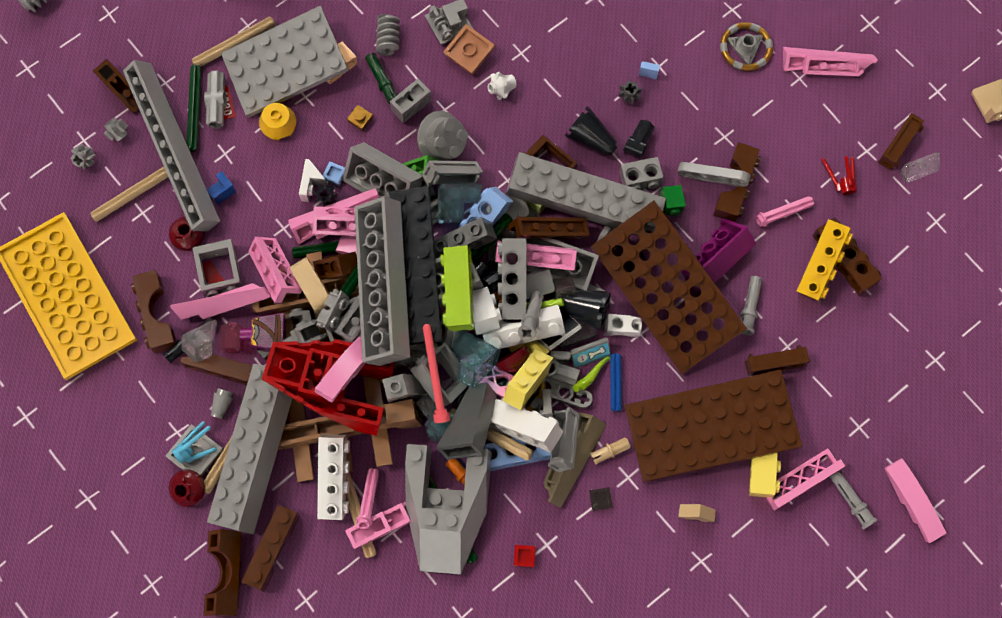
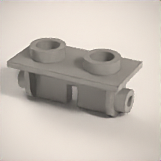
[316,289,349,333]

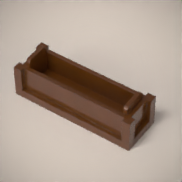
[878,113,924,171]
[745,345,810,377]

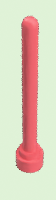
[423,324,451,423]

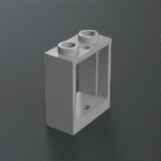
[193,239,243,297]
[410,342,473,406]

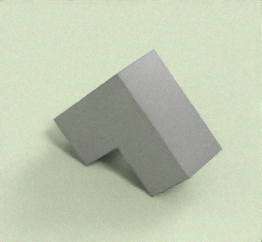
[442,0,468,30]

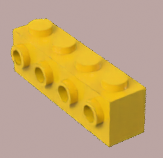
[797,219,853,302]

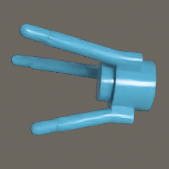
[172,421,217,464]

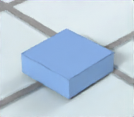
[638,61,660,79]
[323,161,345,187]

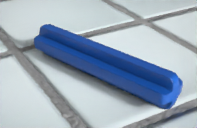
[610,353,622,412]

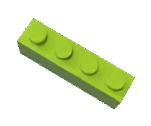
[441,245,475,331]

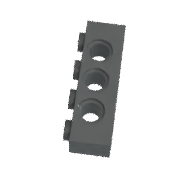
[434,217,497,259]

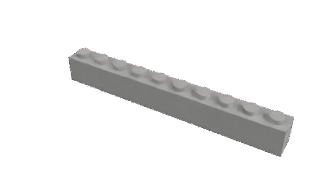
[123,60,220,231]

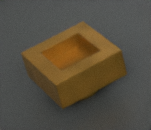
[347,105,373,132]

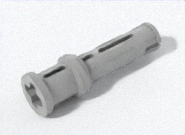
[740,276,763,335]
[518,291,544,341]
[829,470,878,530]

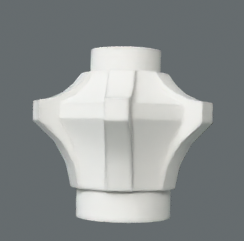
[488,72,517,100]

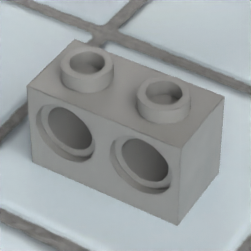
[390,79,431,124]
[619,157,663,190]

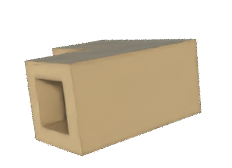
[679,504,716,522]

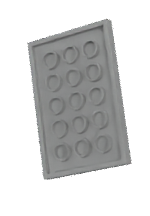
[221,6,349,118]

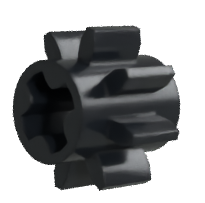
[313,181,338,206]

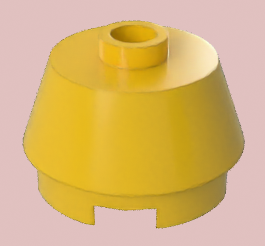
[259,103,297,140]

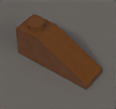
[93,59,139,114]

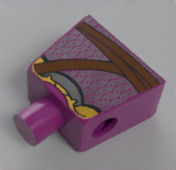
[240,313,287,353]

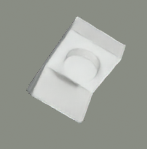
[299,159,326,202]

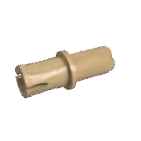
[590,437,631,465]

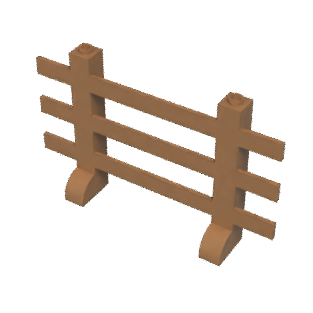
[252,252,423,483]

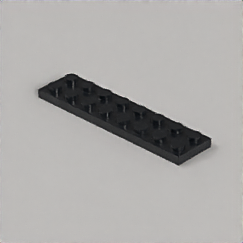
[389,186,443,345]

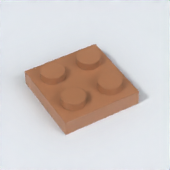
[443,24,495,76]

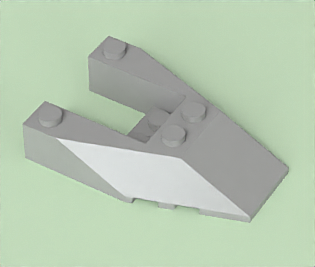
[405,444,492,574]

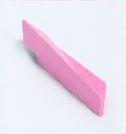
[783,47,877,76]
[288,189,379,245]
[170,283,271,320]

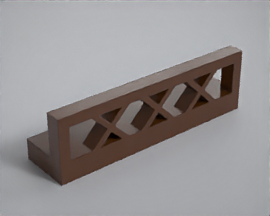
[508,217,590,239]
[180,348,253,386]

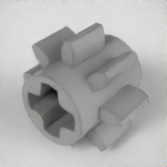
[104,118,128,141]
[70,144,96,169]

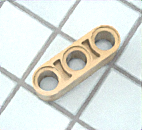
[290,257,329,314]

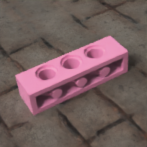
[313,207,356,236]

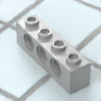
[498,238,526,319]

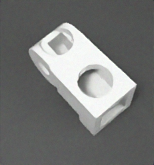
[604,314,642,337]

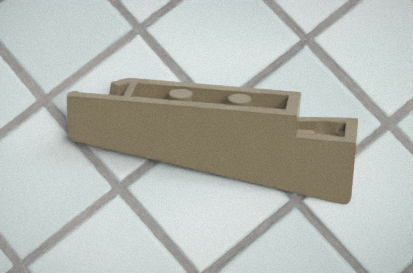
[543,412,606,508]

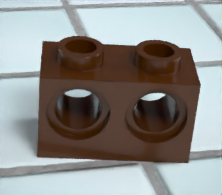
[313,251,357,279]

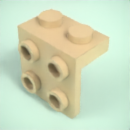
[971,79,1002,123]

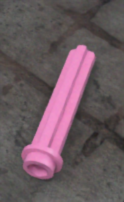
[756,196,814,227]
[356,468,379,529]

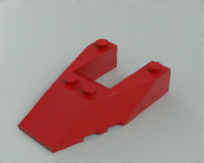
[262,339,395,436]

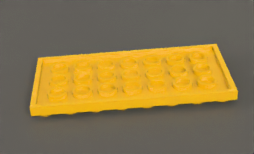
[0,212,137,381]

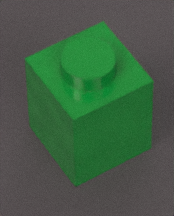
[659,185,686,217]

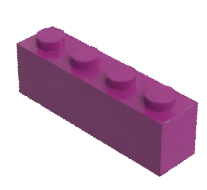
[681,218,756,293]

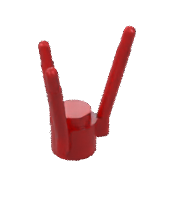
[821,156,857,195]

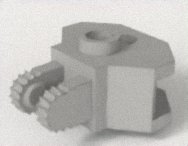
[283,319,328,343]

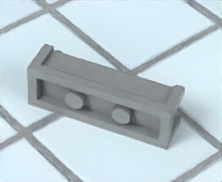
[422,161,483,186]
[548,407,580,472]

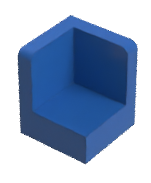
[207,171,236,205]

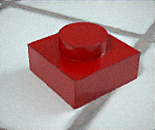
[513,545,535,568]

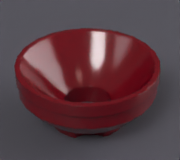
[169,217,205,251]
[495,345,529,374]
[168,469,205,507]

